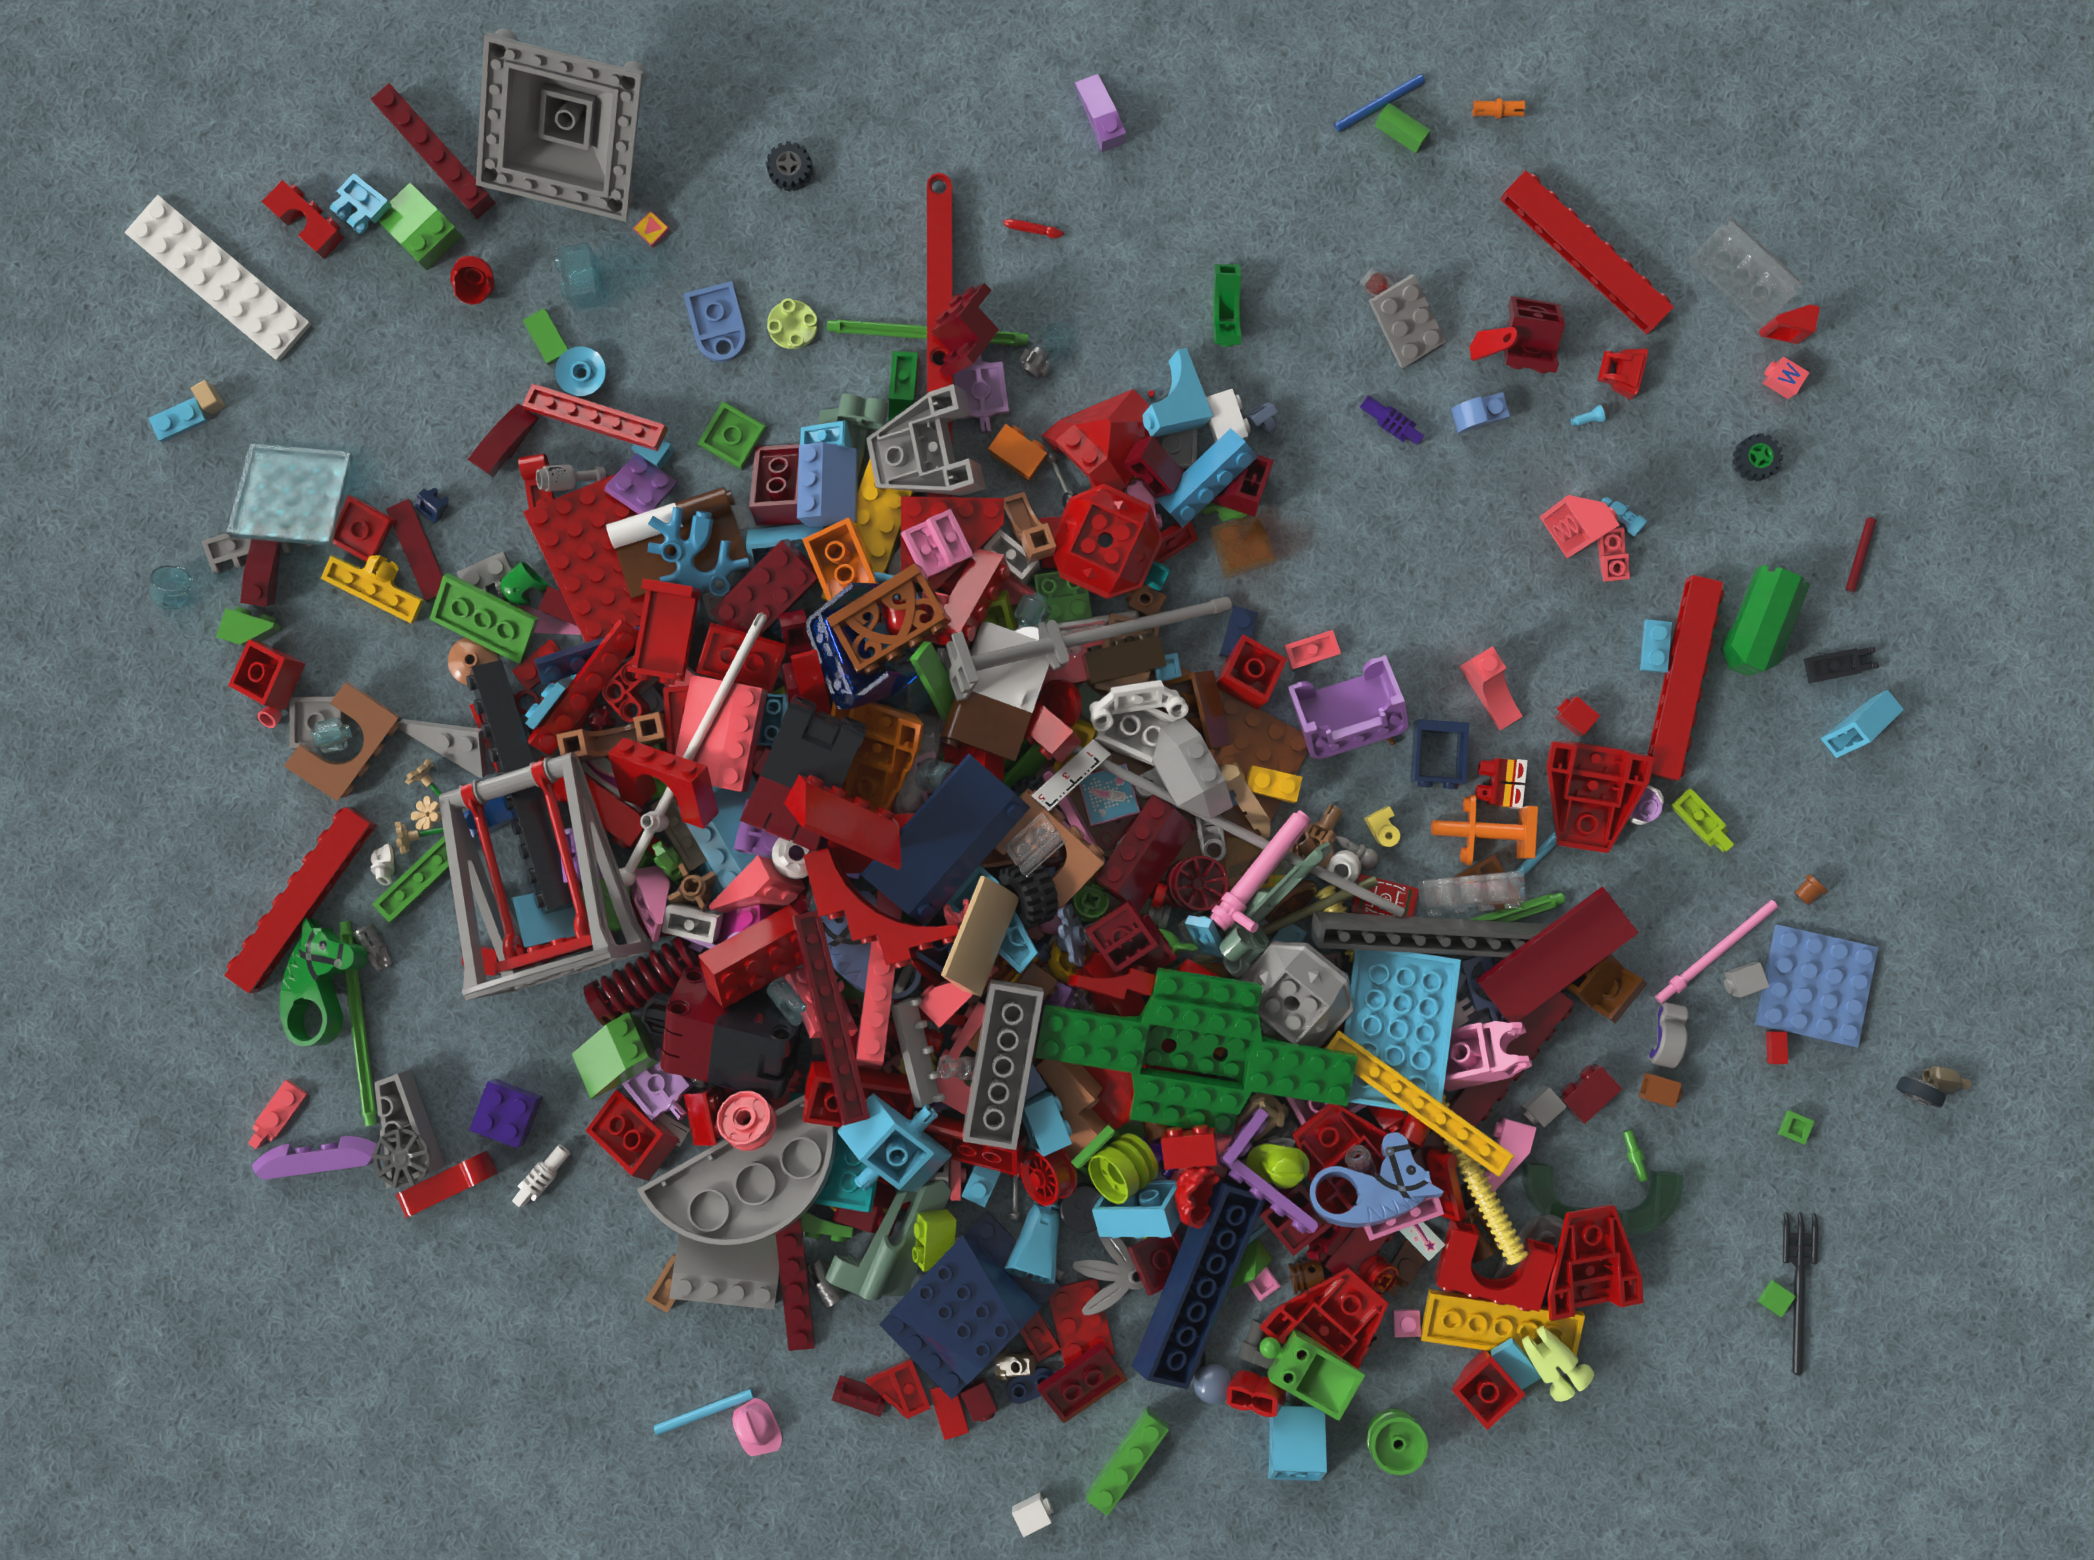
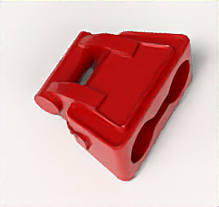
[1597,349,1648,400]

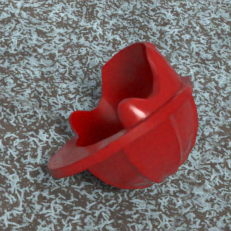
[450,255,495,305]

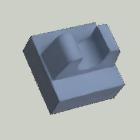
[1246,403,1278,432]

